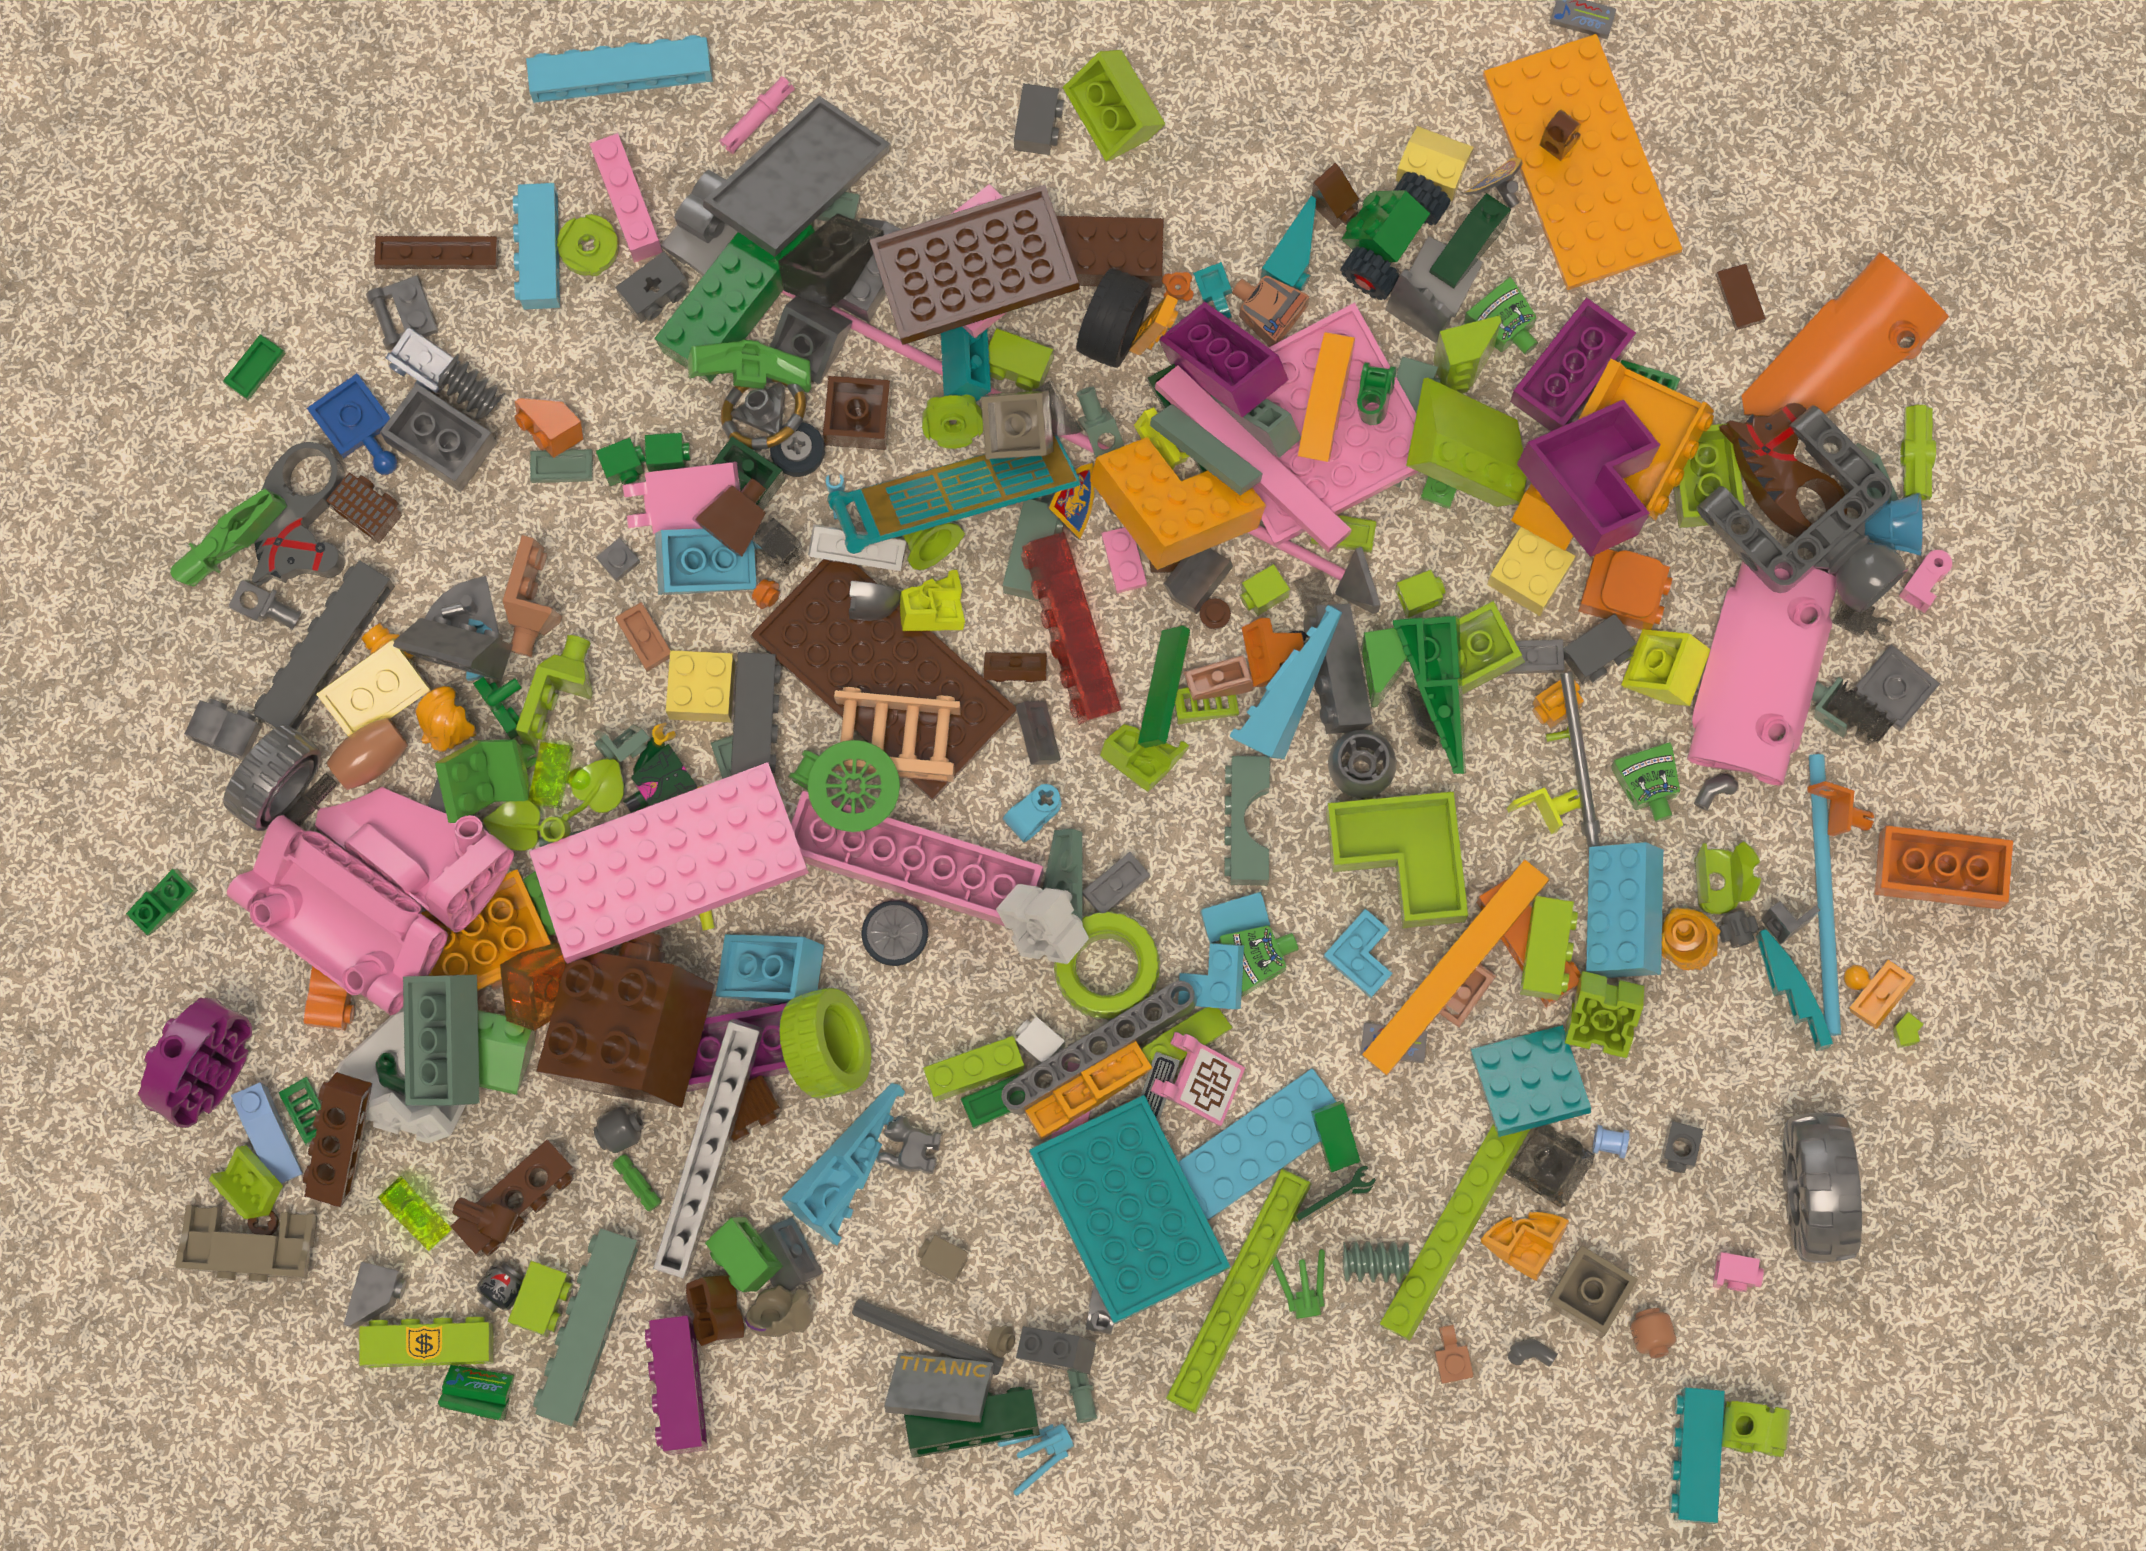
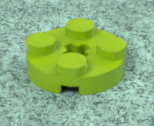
[557,214,619,277]
[922,395,983,449]

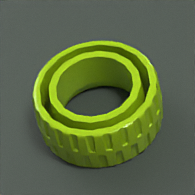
[1054,912,1160,1021]
[780,988,871,1099]

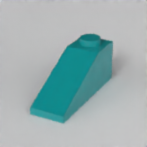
[1261,196,1316,291]

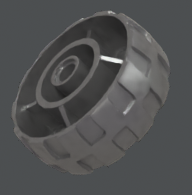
[1782,1113,1862,1263]

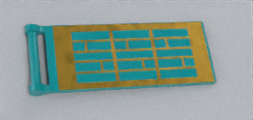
[827,434,1080,554]

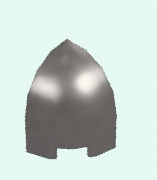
[849,581,901,621]

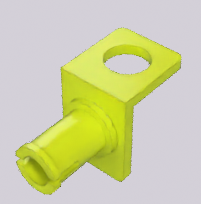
[1506,787,1581,834]

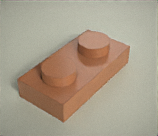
[615,602,670,672]

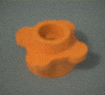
[1162,272,1194,301]

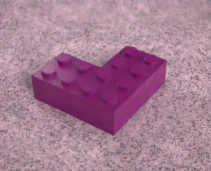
[1517,399,1660,557]

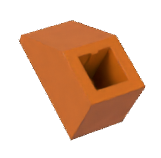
[514,398,583,458]

